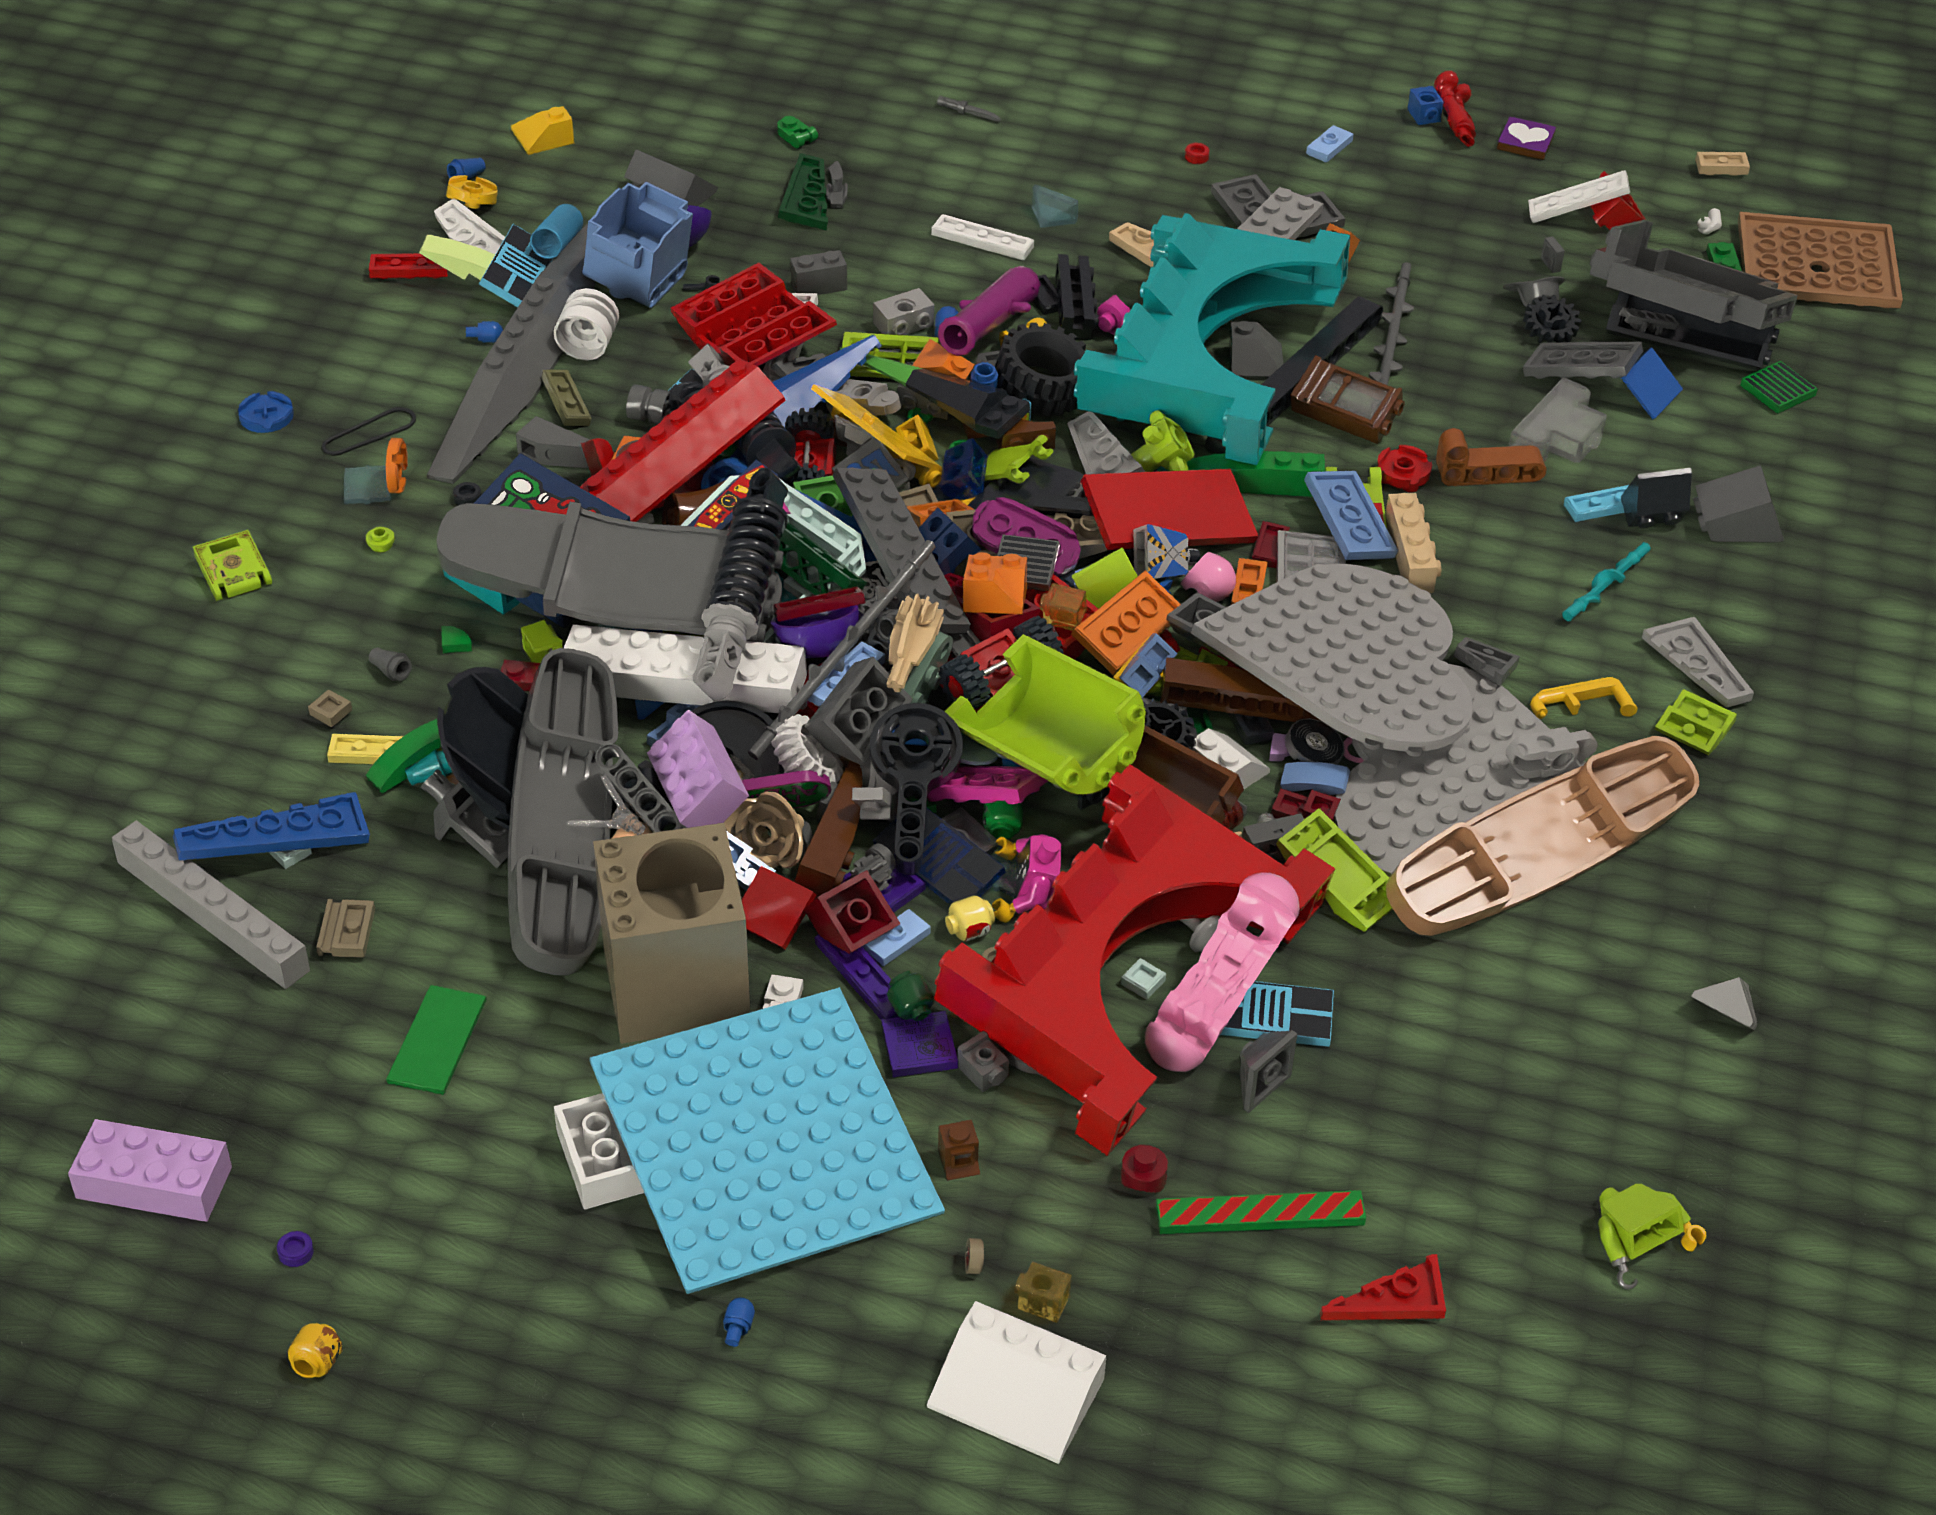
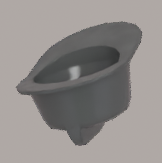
[1503,276,1565,307]

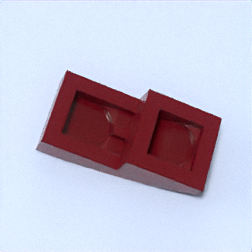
[1270,789,1341,821]

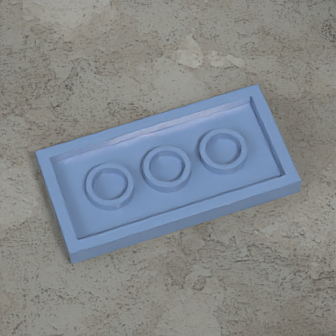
[1304,471,1398,560]

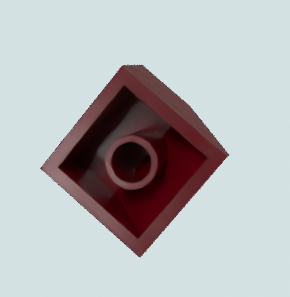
[804,870,900,954]

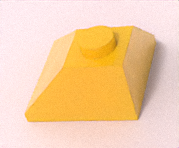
[511,106,574,155]

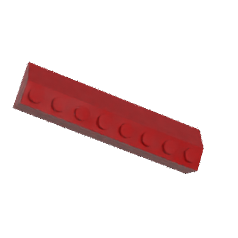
[580,359,786,522]

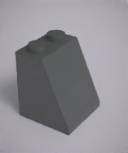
[1693,465,1784,542]

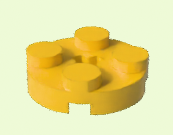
[446,175,498,209]

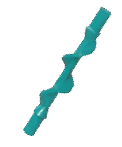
[1562,542,1651,621]

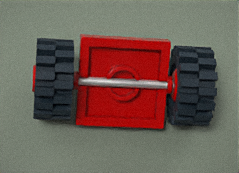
[785,407,837,488]
[938,616,1064,709]

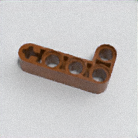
[1436,428,1547,486]

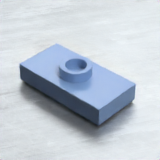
[1306,125,1354,163]
[862,909,931,966]

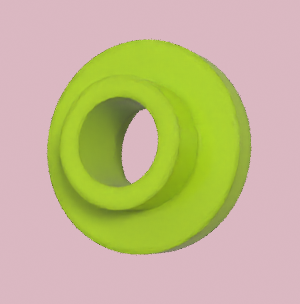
[366,527,395,552]

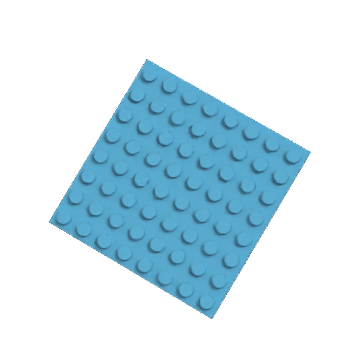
[589,987,945,1294]

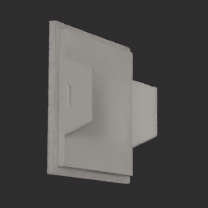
[834,415,886,455]

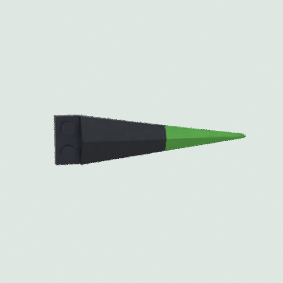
[840,347,1030,439]

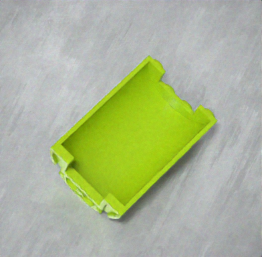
[944,634,1146,794]

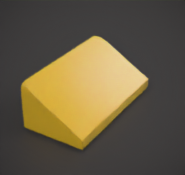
[895,414,939,461]

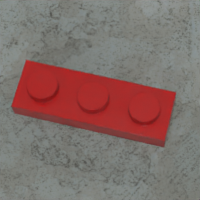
[369,253,448,279]

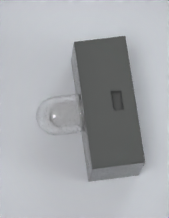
[1242,813,1304,859]

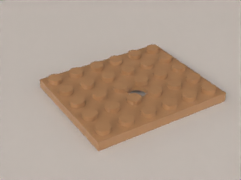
[1738,212,1903,309]

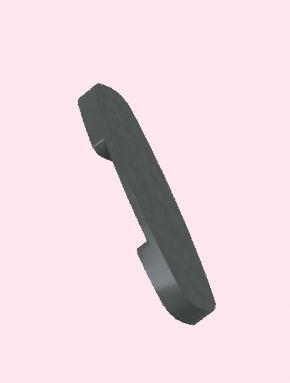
[437,503,782,635]
[508,648,618,975]

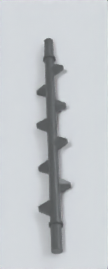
[1368,262,1414,420]
[748,540,936,760]

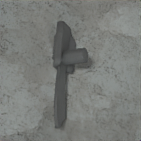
[826,161,848,208]

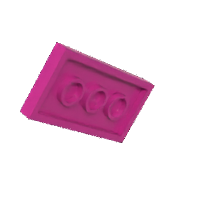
[915,765,1048,804]

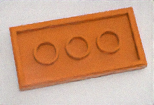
[1071,570,1181,675]

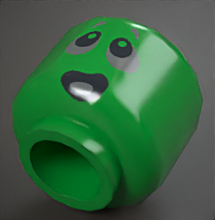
[983,800,1024,839]

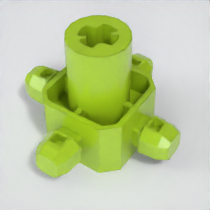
[1131,410,1195,472]

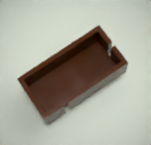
[1131,726,1244,824]

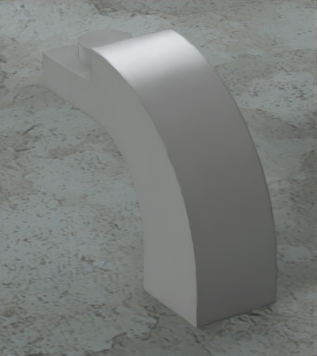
[852,755,898,820]

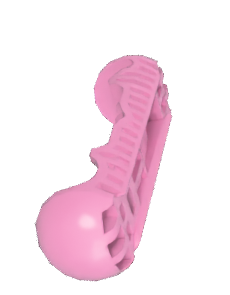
[1145,872,1300,1072]

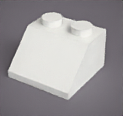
[1192,728,1270,789]

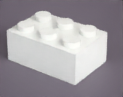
[554,1093,644,1210]

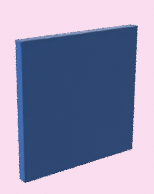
[1621,347,1683,420]

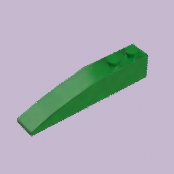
[1157,451,1325,497]

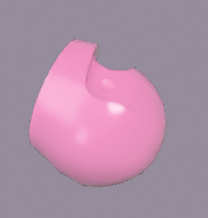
[1180,552,1236,602]

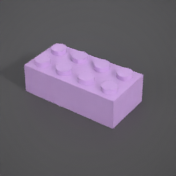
[647,710,749,828]
[68,1119,232,1222]

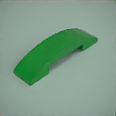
[366,719,441,793]

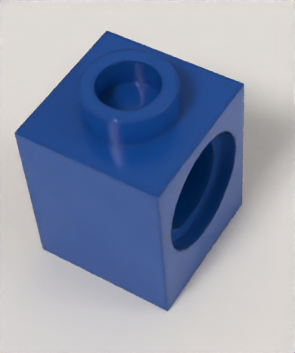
[1408,86,1444,125]

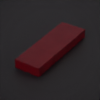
[772,586,866,622]

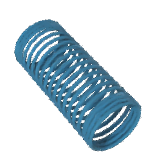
[530,204,583,259]

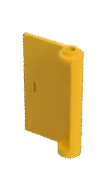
[811,384,943,487]

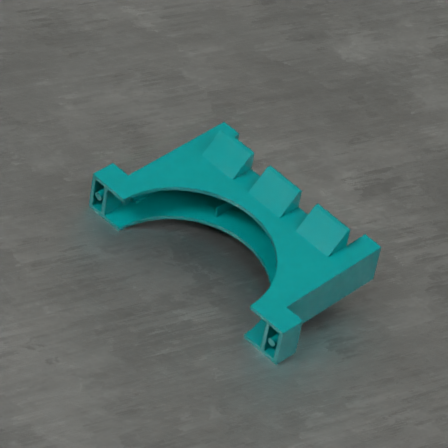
[1074,213,1350,465]

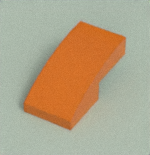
[1231,558,1267,605]

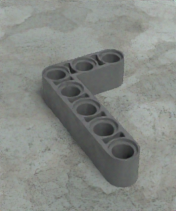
[595,743,687,833]

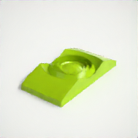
[1276,808,1393,932]

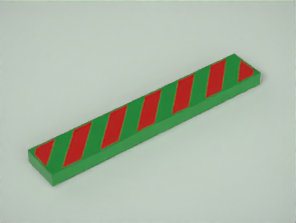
[1156,1190,1366,1234]

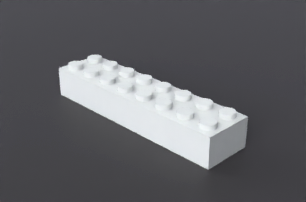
[564,624,808,713]

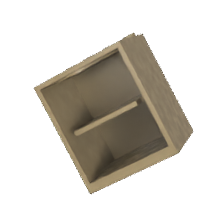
[593,823,750,1044]

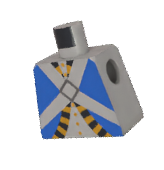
[1133,524,1200,581]

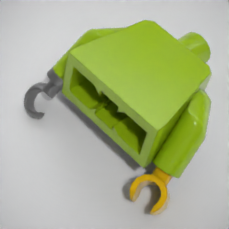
[1598,1184,1706,1290]

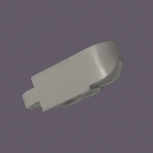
[825,379,901,417]
[1506,727,1598,778]

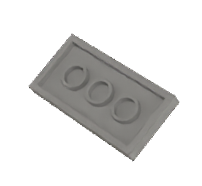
[1237,187,1323,240]

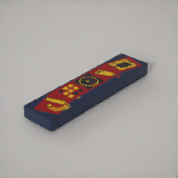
[688,460,778,530]

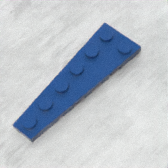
[173,792,370,860]

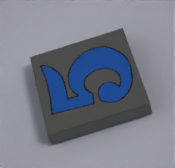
[832,437,910,490]

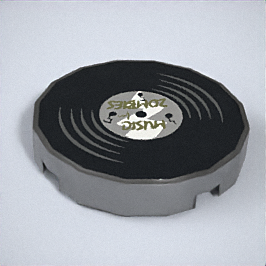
[1285,718,1345,765]

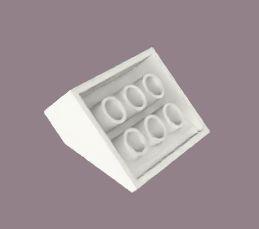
[927,1301,1106,1464]

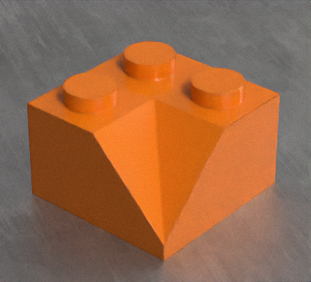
[963,552,1027,614]

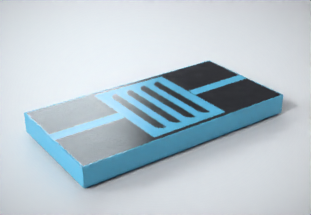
[479,224,553,307]
[1220,981,1334,1047]

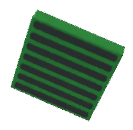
[1740,361,1818,414]

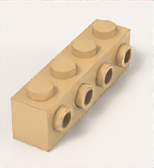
[1385,493,1441,593]

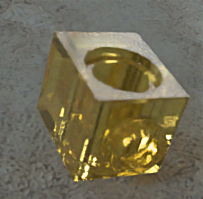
[1014,1262,1072,1323]

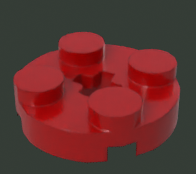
[1376,445,1432,492]

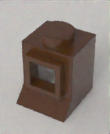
[938,1119,980,1181]

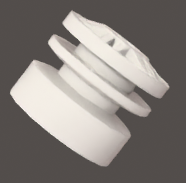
[554,288,619,361]

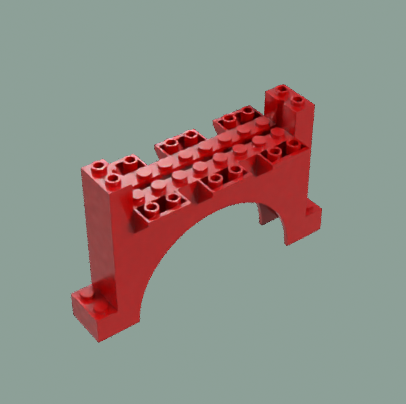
[934,764,1335,1156]

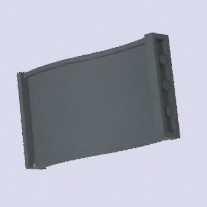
[543,501,784,643]

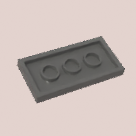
[1523,342,1643,379]

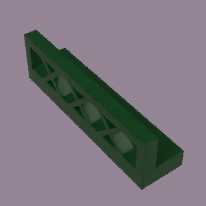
[779,522,867,595]

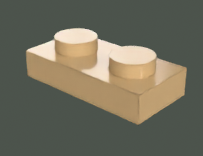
[1695,152,1750,176]

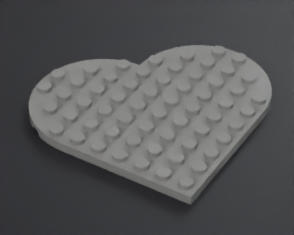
[1191,564,1473,751]
[1334,664,1586,877]

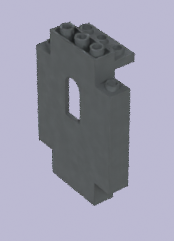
[1590,220,1798,330]

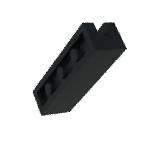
[1055,254,1099,340]

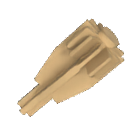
[886,594,944,692]

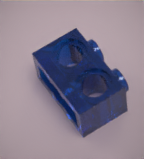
[940,438,988,501]

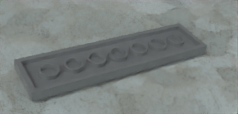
[833,467,971,633]

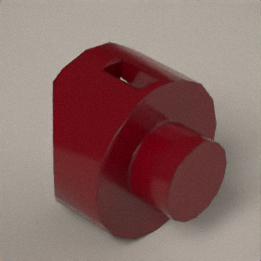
[1121,1145,1168,1193]

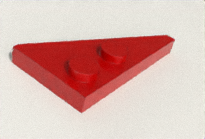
[1320,1254,1446,1320]

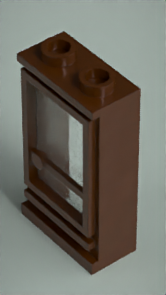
[1290,355,1405,444]

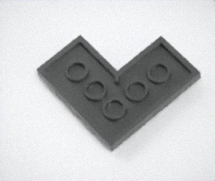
[1211,174,1345,238]

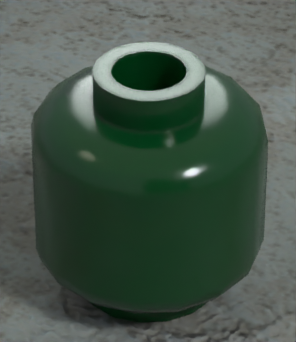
[887,971,935,1022]

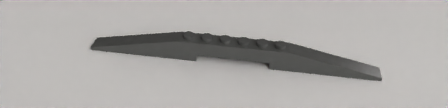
[427,224,596,484]

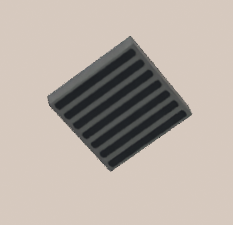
[997,534,1060,591]

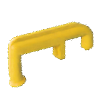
[1530,677,1638,719]

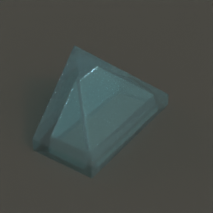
[1032,184,1078,228]

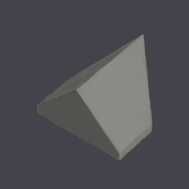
[1691,977,1758,1030]

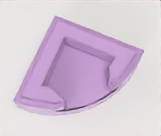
[1269,733,1290,761]

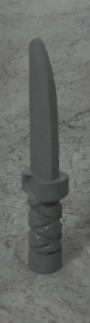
[937,96,1001,122]

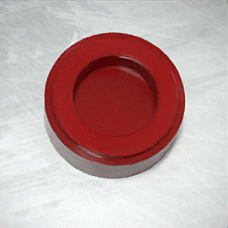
[1185,143,1210,164]

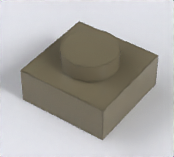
[308,689,352,727]

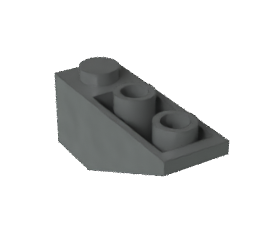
[516,416,589,468]

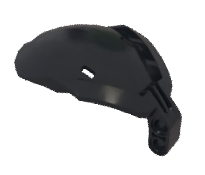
[437,667,663,830]

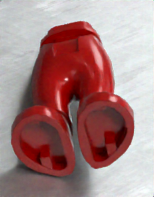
[1434,71,1476,147]

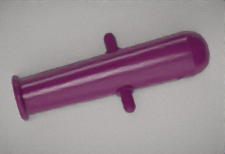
[938,266,1040,356]

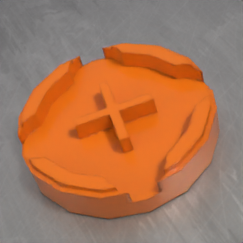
[386,438,408,494]

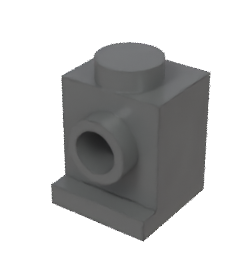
[958,1031,1009,1092]

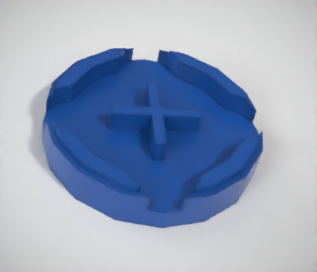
[238,391,294,433]

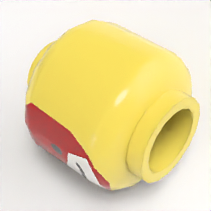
[945,896,995,941]

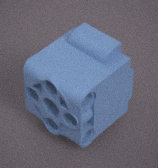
[582,182,693,308]

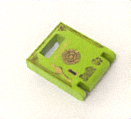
[193,530,272,601]

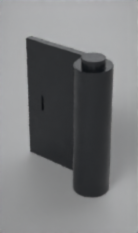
[968,458,1084,510]

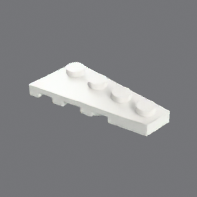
[434,198,505,278]

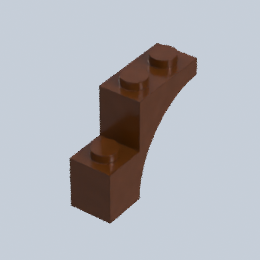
[962,419,1056,449]

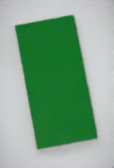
[386,985,487,1095]

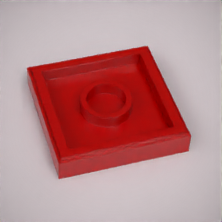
[742,866,816,950]

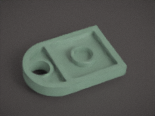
[904,631,953,704]

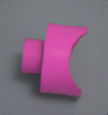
[1097,295,1131,335]

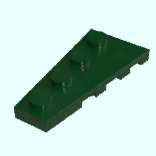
[778,153,828,230]

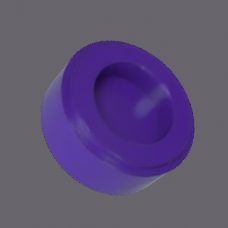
[277,1231,314,1267]

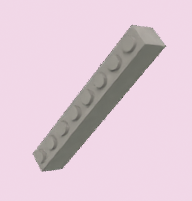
[111,820,310,989]

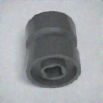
[626,384,671,424]

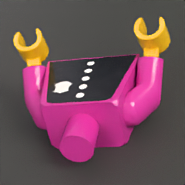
[992,834,1061,923]

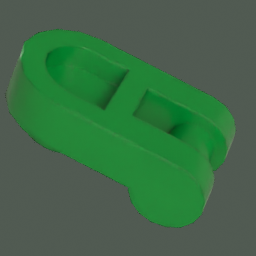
[777,116,818,148]

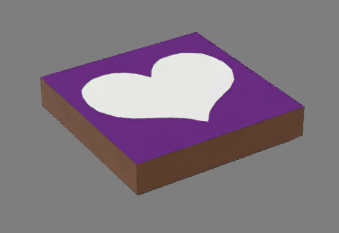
[1497,116,1556,160]

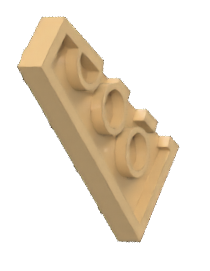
[1109,222,1154,267]

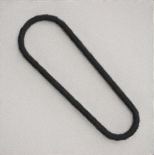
[322,407,416,455]

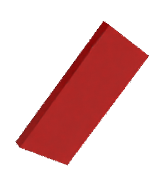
[1080,469,1258,550]

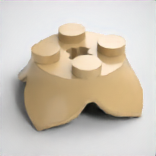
[724,791,804,869]

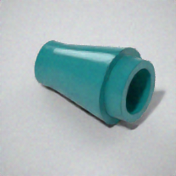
[405,750,452,786]

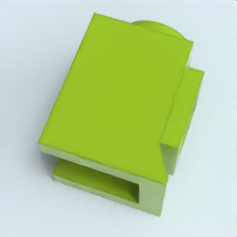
[521,620,563,663]

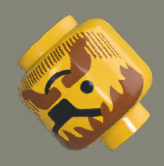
[288,1323,342,1378]

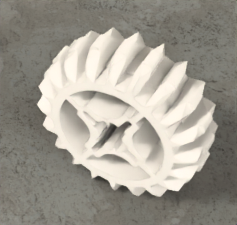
[771,714,843,783]

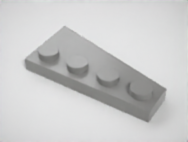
[1067,411,1145,474]
[1642,617,1754,708]

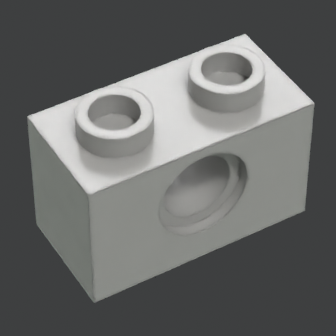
[873,288,934,335]

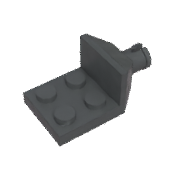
[421,769,509,868]

